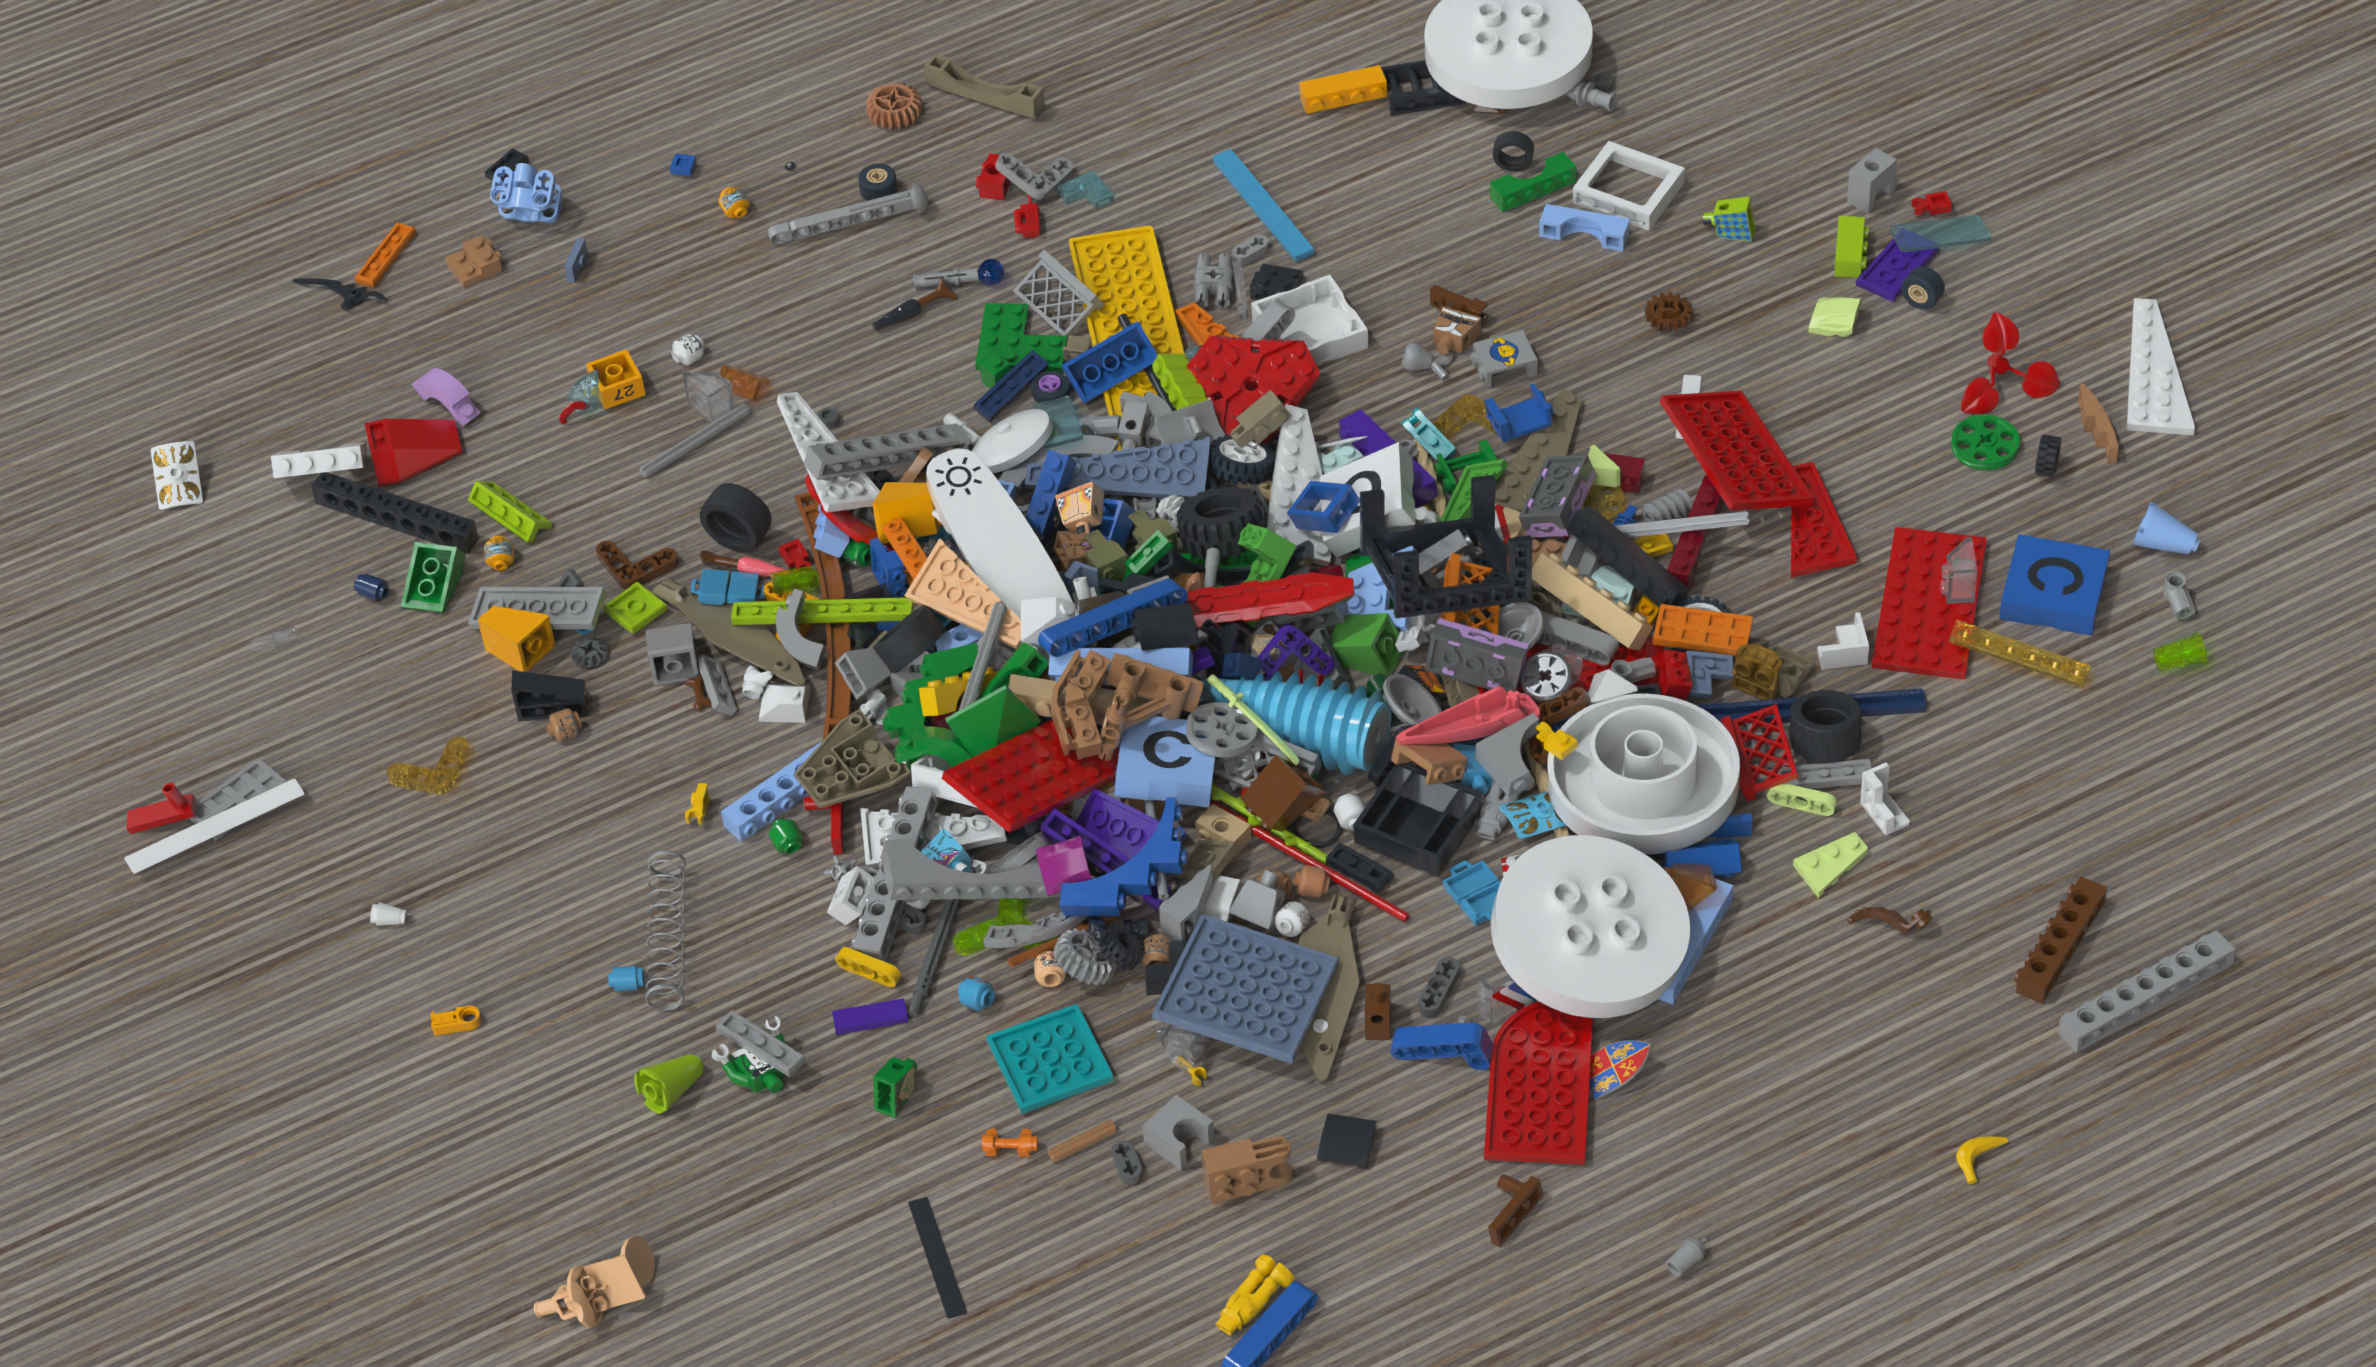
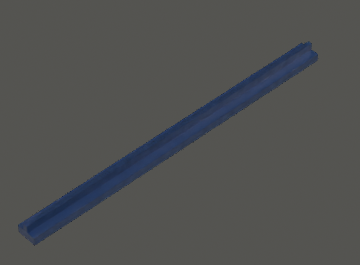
[1551,688,1926,733]

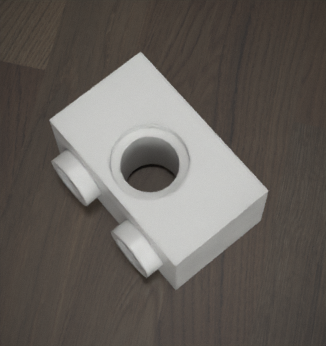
[827,866,873,926]

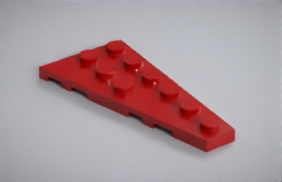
[1791,462,1857,578]

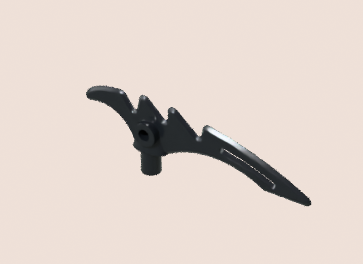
[292,278,386,311]

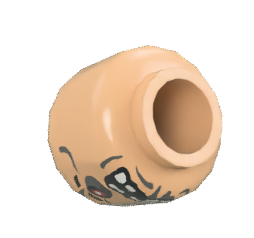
[1034,951,1066,987]

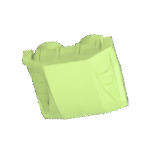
[1808,297,1862,337]

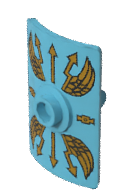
[1499,791,1567,839]

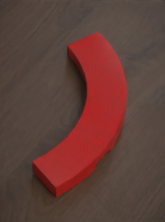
[805,474,894,551]

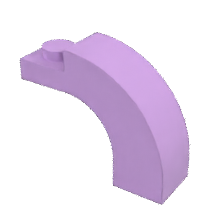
[411,368,480,427]

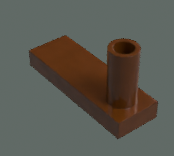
[1488,1174,1543,1247]

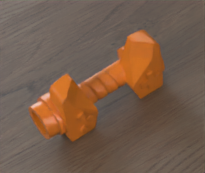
[982,1128,1038,1157]

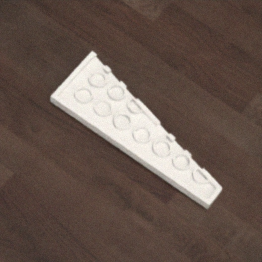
[2127,298,2195,435]
[777,392,880,512]

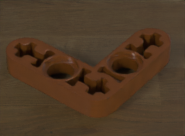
[596,541,679,590]
[1528,687,1590,765]

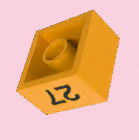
[586,349,646,410]

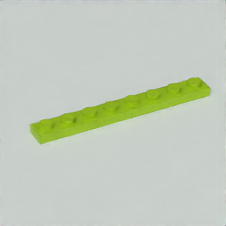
[731,598,915,625]

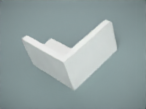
[1817,612,1869,670]
[1860,763,1910,836]

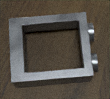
[1419,529,1483,588]

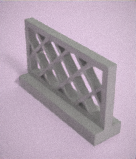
[1013,250,1105,339]
[1213,721,1322,788]

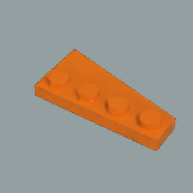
[1175,303,1239,349]

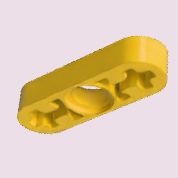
[835,947,902,988]

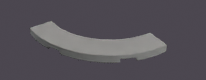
[999,435,1119,491]
[984,911,1086,948]

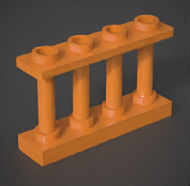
[881,517,927,587]

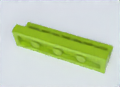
[468,481,553,542]

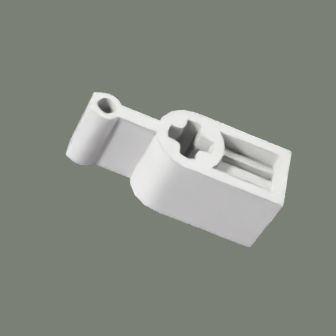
[1205,875,1241,922]

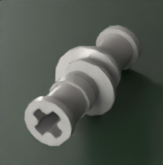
[1562,82,1618,111]

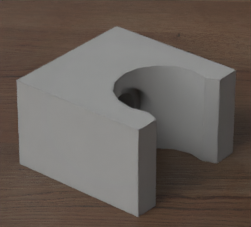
[1847,148,1897,214]
[1143,1095,1215,1170]

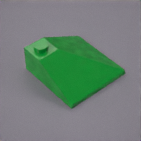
[945,685,1041,757]

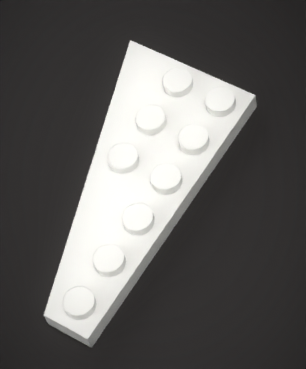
[860,808,1007,869]

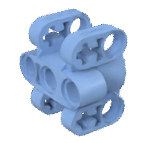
[490,163,563,223]

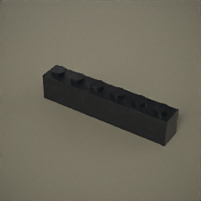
[1566,506,1690,607]

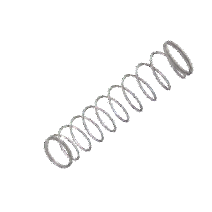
[645,850,686,1011]

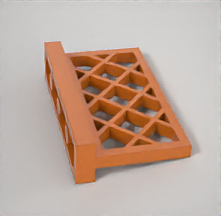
[1441,553,1500,635]

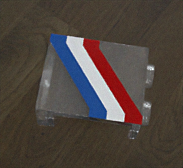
[1477,977,1537,1025]

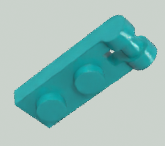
[1401,408,1458,461]

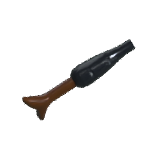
[872,277,957,331]

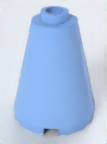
[2133,502,2200,555]

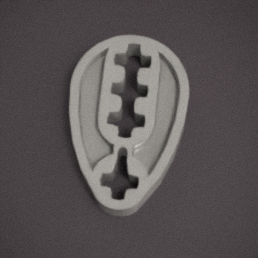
[989,831,1049,874]

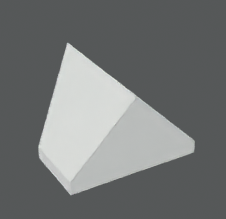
[1588,669,1638,704]

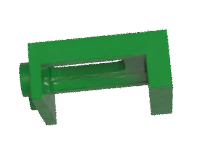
[1434,439,1503,496]

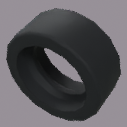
[1493,131,1534,171]

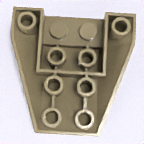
[794,709,911,808]

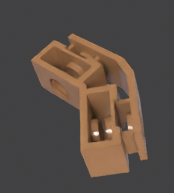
[1051,649,1111,760]

